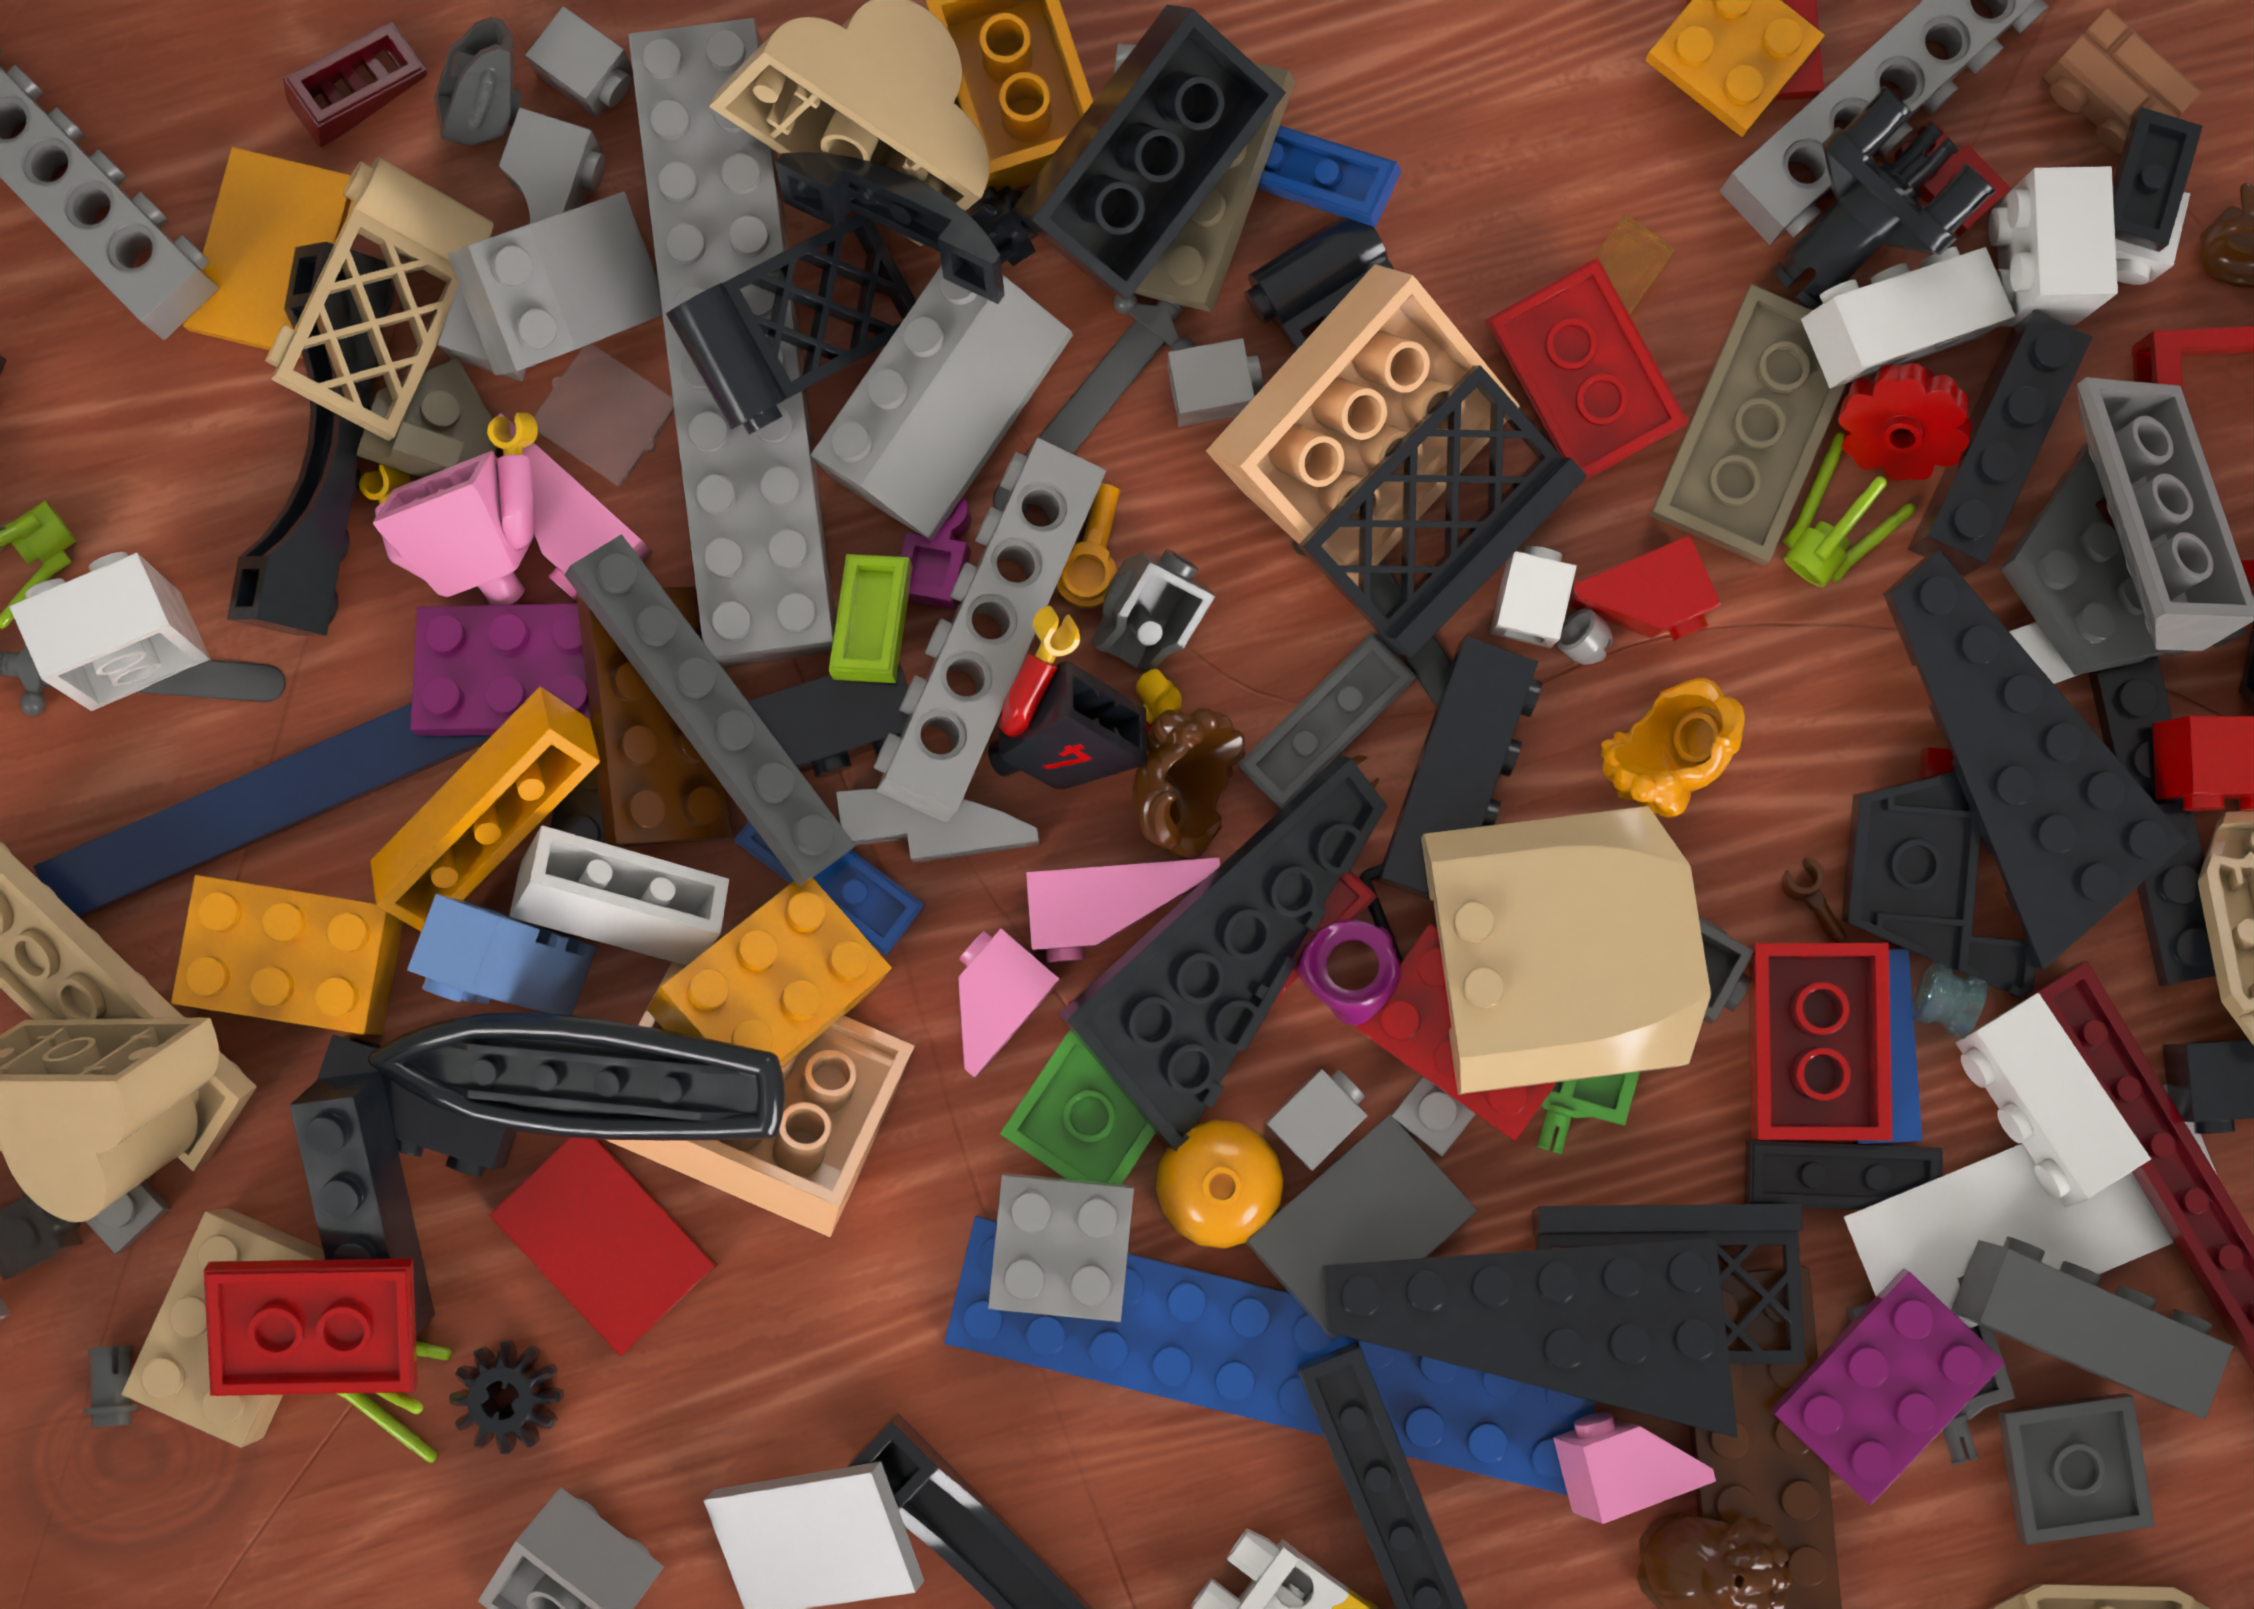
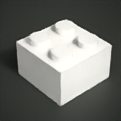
[1988,166,2118,327]

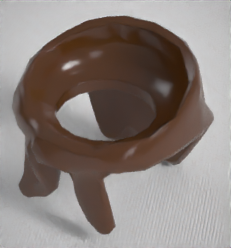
[2200,183,2254,288]

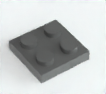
[1998,1393,2155,1545]

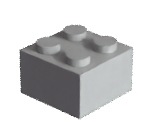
[988,1173,1134,1322]

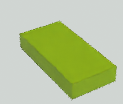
[829,554,913,683]

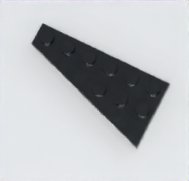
[1883,550,2188,970]
[1059,755,1387,1151]
[1322,1237,1738,1438]

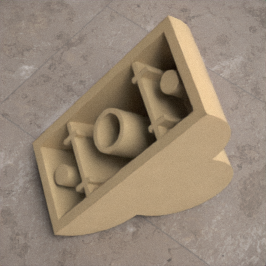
[709,0,989,247]
[0,1018,219,1222]

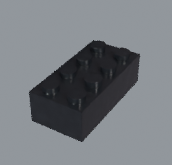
[1011,4,1286,300]

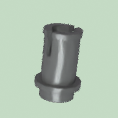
[84,1345,138,1427]

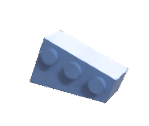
[407,894,598,1015]

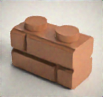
[2043,8,2202,155]

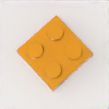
[1645,0,1825,137]

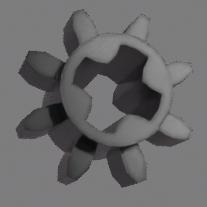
[969,186,1039,266]

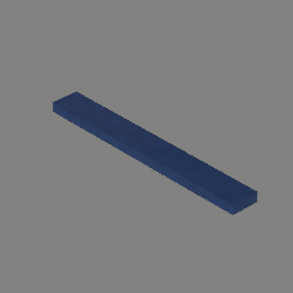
[34,703,492,919]

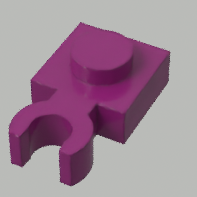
[900,499,972,610]

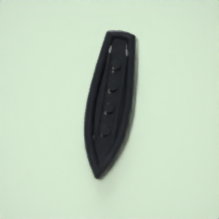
[368,1012,785,1141]

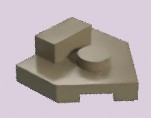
[356,358,497,478]

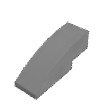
[836,788,1040,863]

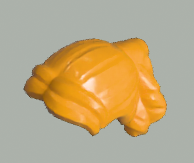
[1601,678,1745,818]

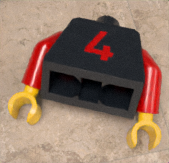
[988,606,1182,789]

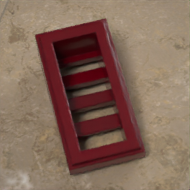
[283,21,427,147]

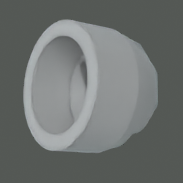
[1556,608,1613,665]

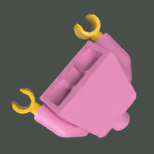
[359,412,538,605]

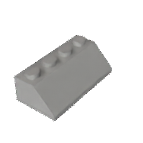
[810,265,1073,541]
[2077,377,2254,651]

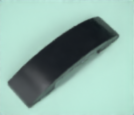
[775,152,1005,304]

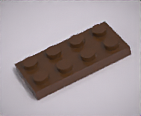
[576,587,732,847]

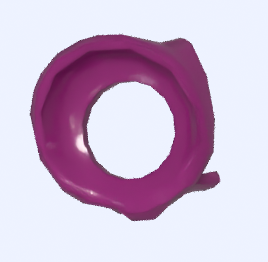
[1297,920,1402,1026]

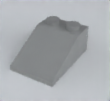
[447,191,663,376]

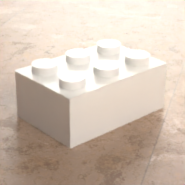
[9,552,211,711]

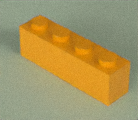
[370,686,600,932]

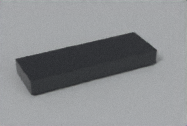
[1744,1140,1943,1210]

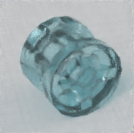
[1912,961,1987,1039]

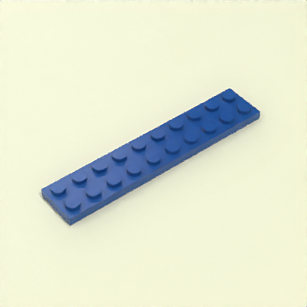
[944,1216,1596,1495]

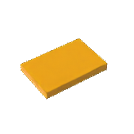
[183,147,352,359]

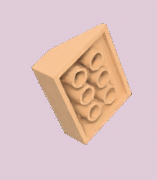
[1206,264,1520,586]
[607,962,915,1237]

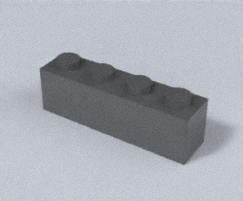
[1951,1236,2233,1419]

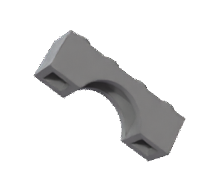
[437,107,605,382]

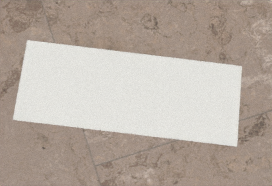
[1844,1084,2218,1328]

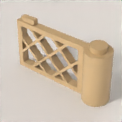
[265,157,494,441]

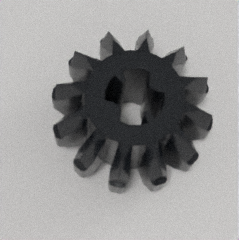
[449,1340,564,1454]

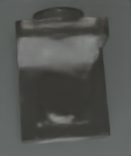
[0,1193,83,1280]

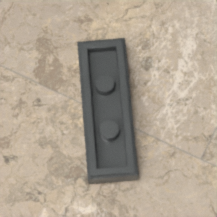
[1237,632,1417,810]

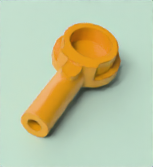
[1057,483,1120,609]

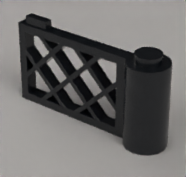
[666,214,916,435]
[1244,216,1395,352]

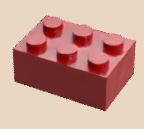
[1748,943,1892,1141]

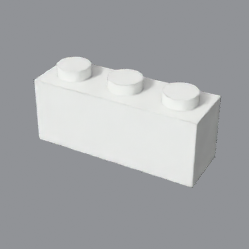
[1801,247,2015,389]
[509,825,729,966]
[1955,993,2151,1207]

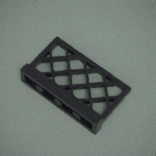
[1298,365,1587,657]
[1532,1204,1805,1365]

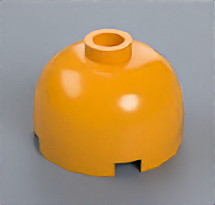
[1155,1119,1284,1249]

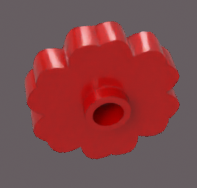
[1838,363,1972,481]

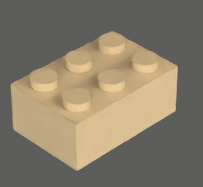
[121,1208,325,1448]

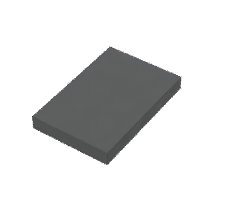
[1246,1114,1478,1342]

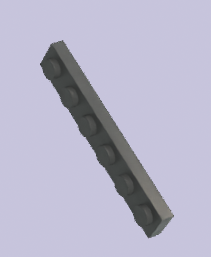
[565,534,856,887]

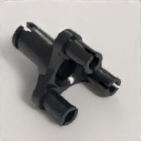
[1772,86,1996,310]

